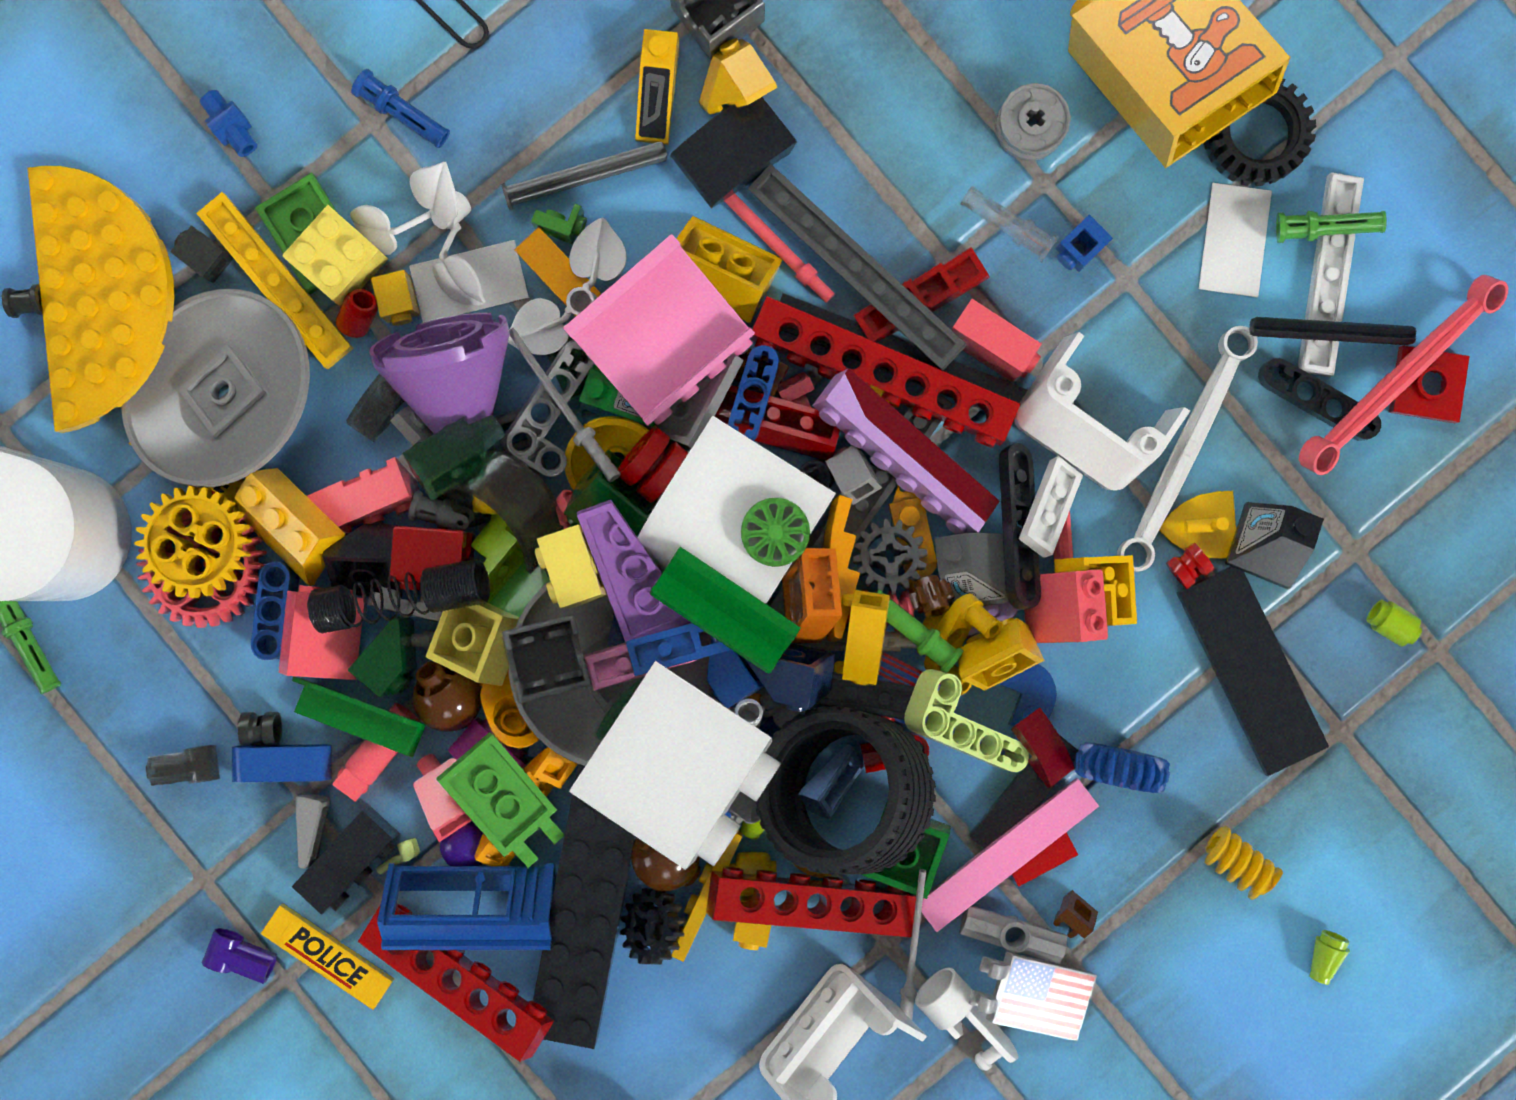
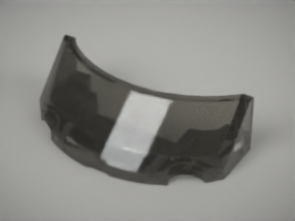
[426,445,564,574]

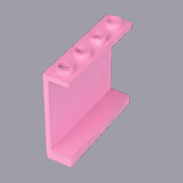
[563,234,755,426]

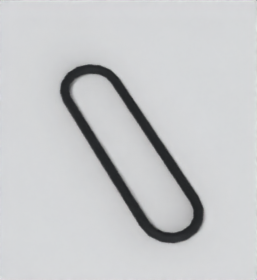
[416,0,489,49]

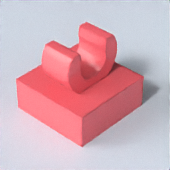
[776,371,815,407]

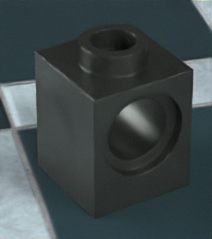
[170,225,233,283]

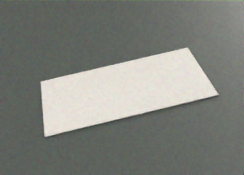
[1199,183,1272,297]
[409,240,529,323]

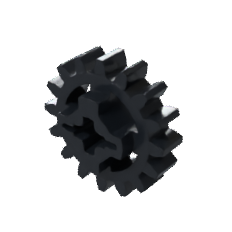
[620,888,685,965]

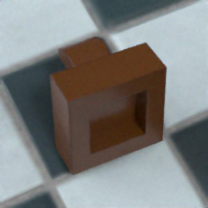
[1053,890,1098,939]

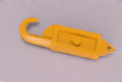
[888,485,937,594]

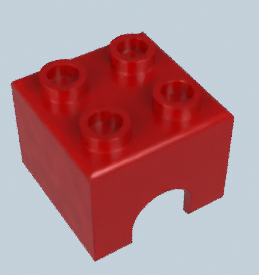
[390,526,476,590]

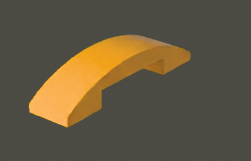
[474,747,578,866]

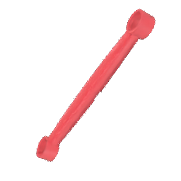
[1299,275,1508,475]

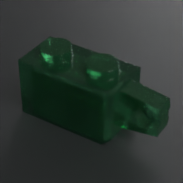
[402,415,505,501]

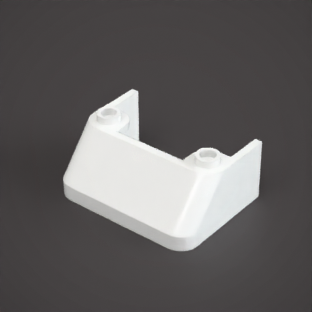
[1014,332,1190,490]
[759,964,927,1100]

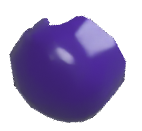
[439,821,483,866]

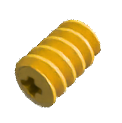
[1204,826,1283,900]

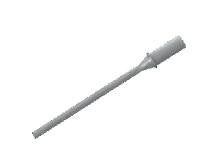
[900,869,926,1020]

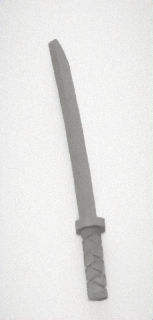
[509,328,621,482]

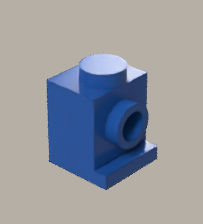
[1055,214,1113,272]

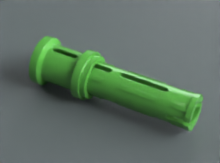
[1276,211,1387,243]
[875,589,963,673]
[0,601,62,694]

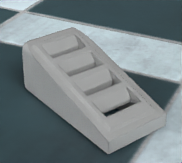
[295,792,331,869]

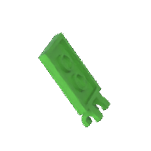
[436,732,565,868]

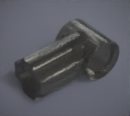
[145,745,220,786]

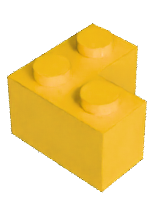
[1054,555,1137,626]

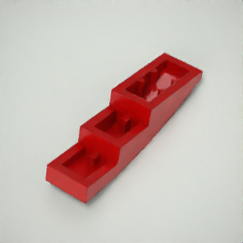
[853,247,990,342]

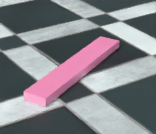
[921,778,1099,932]

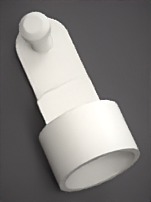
[915,967,1018,1071]

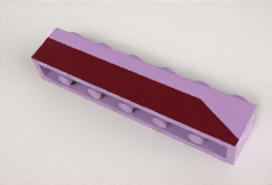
[812,368,1000,534]

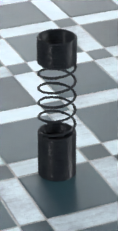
[307,558,490,634]

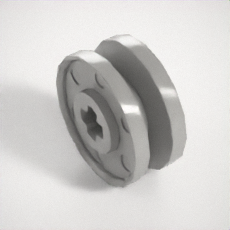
[995,83,1071,161]

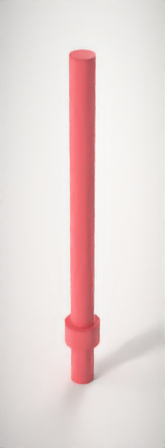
[724,194,835,303]

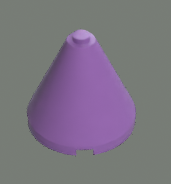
[369,313,510,461]

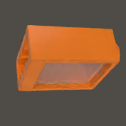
[782,548,842,643]

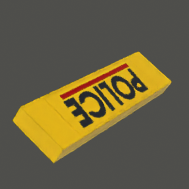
[261,903,395,1010]

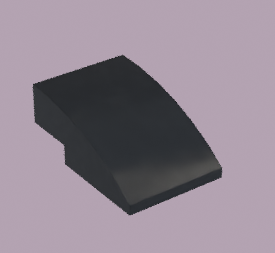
[670,97,797,209]

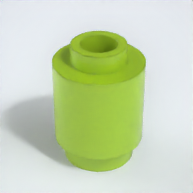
[1366,599,1422,647]

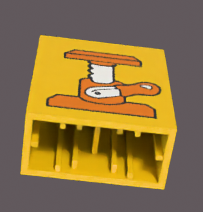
[1068,0,1291,168]

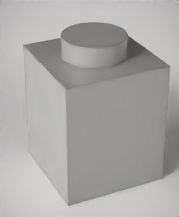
[825,445,882,505]

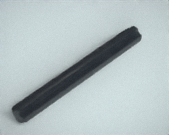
[1249,317,1417,345]

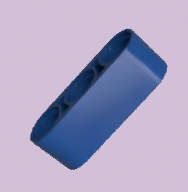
[251,561,299,660]
[232,744,332,782]

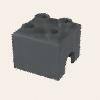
[670,0,765,60]
[501,614,592,704]

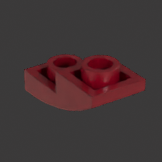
[1011,707,1075,789]

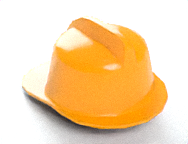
[480,670,539,748]

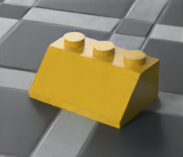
[676,216,782,323]
[234,468,345,586]

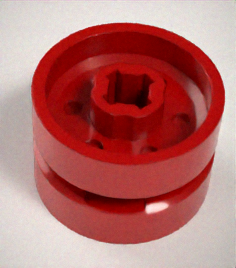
[617,426,689,503]

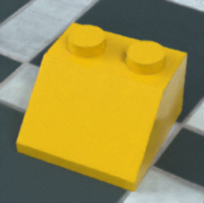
[958,618,1045,691]

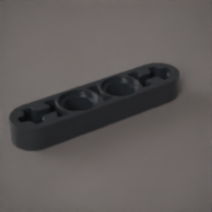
[1258,358,1381,441]

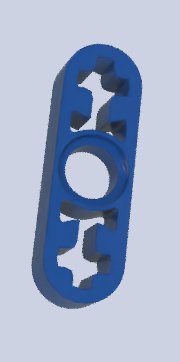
[728,345,779,441]

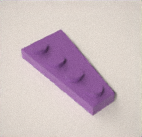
[577,500,691,641]

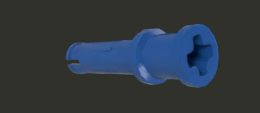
[351,69,450,148]

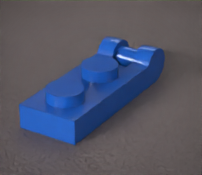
[625,623,732,676]

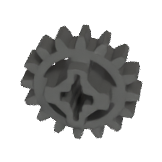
[853,519,927,595]

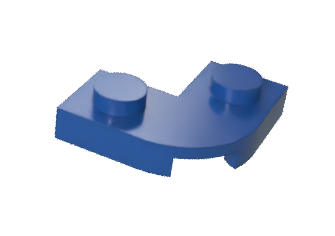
[999,664,1057,727]

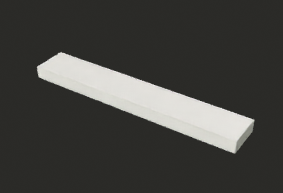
[1298,173,1364,377]

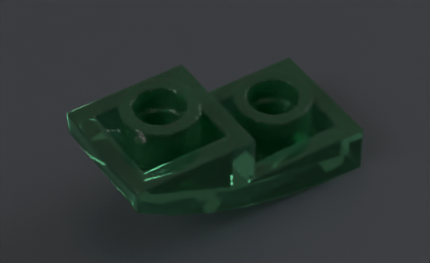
[593,676,644,740]

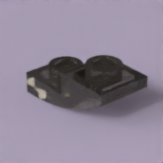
[346,374,404,442]

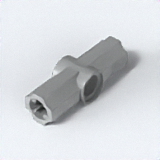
[959,906,1068,964]

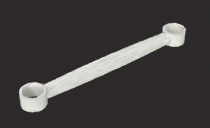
[1117,326,1258,572]

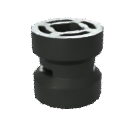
[238,712,282,746]

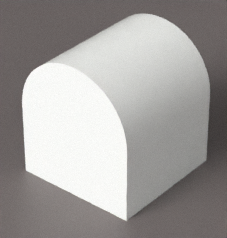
[637,416,836,604]
[0,446,132,601]

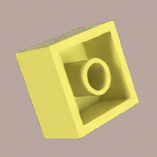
[282,205,388,307]
[535,525,608,609]
[425,603,519,686]

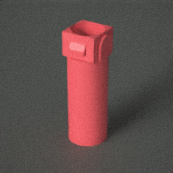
[332,703,422,802]

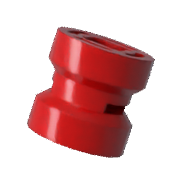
[1166,543,1215,589]

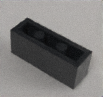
[292,806,400,915]

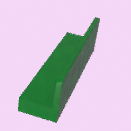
[650,547,801,674]
[292,676,426,757]

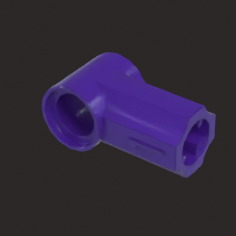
[201,928,277,984]

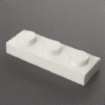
[1019,456,1083,558]

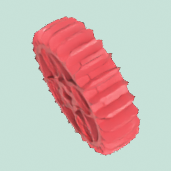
[136,510,267,628]

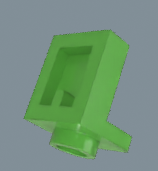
[531,204,587,245]

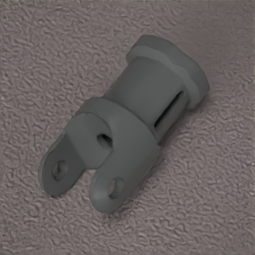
[408,490,474,531]

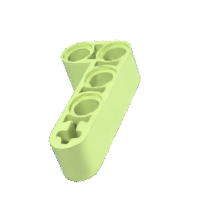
[904,669,1029,772]

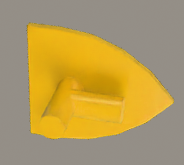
[1159,490,1236,559]

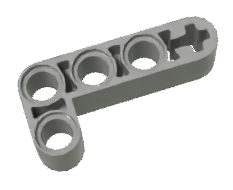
[504,340,594,477]

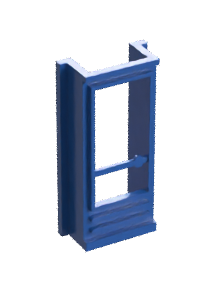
[377,863,557,950]

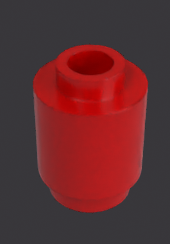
[336,289,378,338]

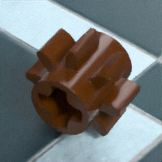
[909,575,955,618]

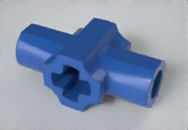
[200,90,257,157]

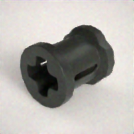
[1,284,43,318]

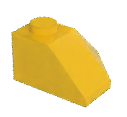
[699,38,778,115]

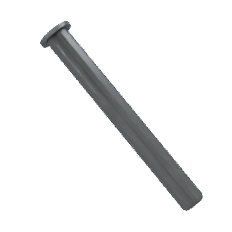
[501,142,667,210]

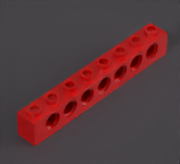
[751,296,1021,448]

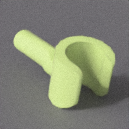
[376,838,420,875]

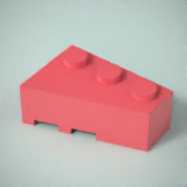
[307,457,420,536]

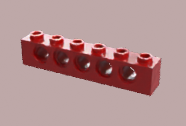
[706,866,916,938]
[358,903,554,1062]

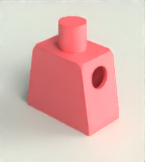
[413,754,472,842]

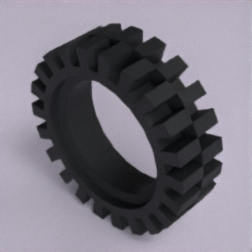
[1204,79,1317,186]

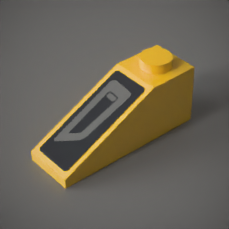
[635,29,680,145]

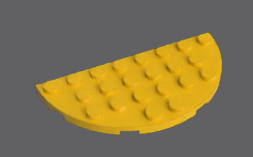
[27,166,174,433]

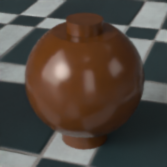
[413,661,482,732]
[631,837,701,891]

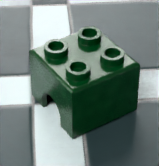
[564,450,658,536]

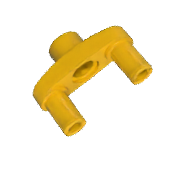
[923,593,1002,695]

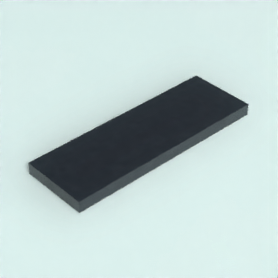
[1176,566,1329,776]

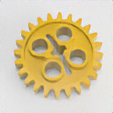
[134,486,252,598]

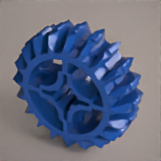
[1075,742,1170,793]

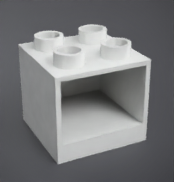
[569,661,781,870]

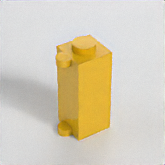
[834,590,890,685]

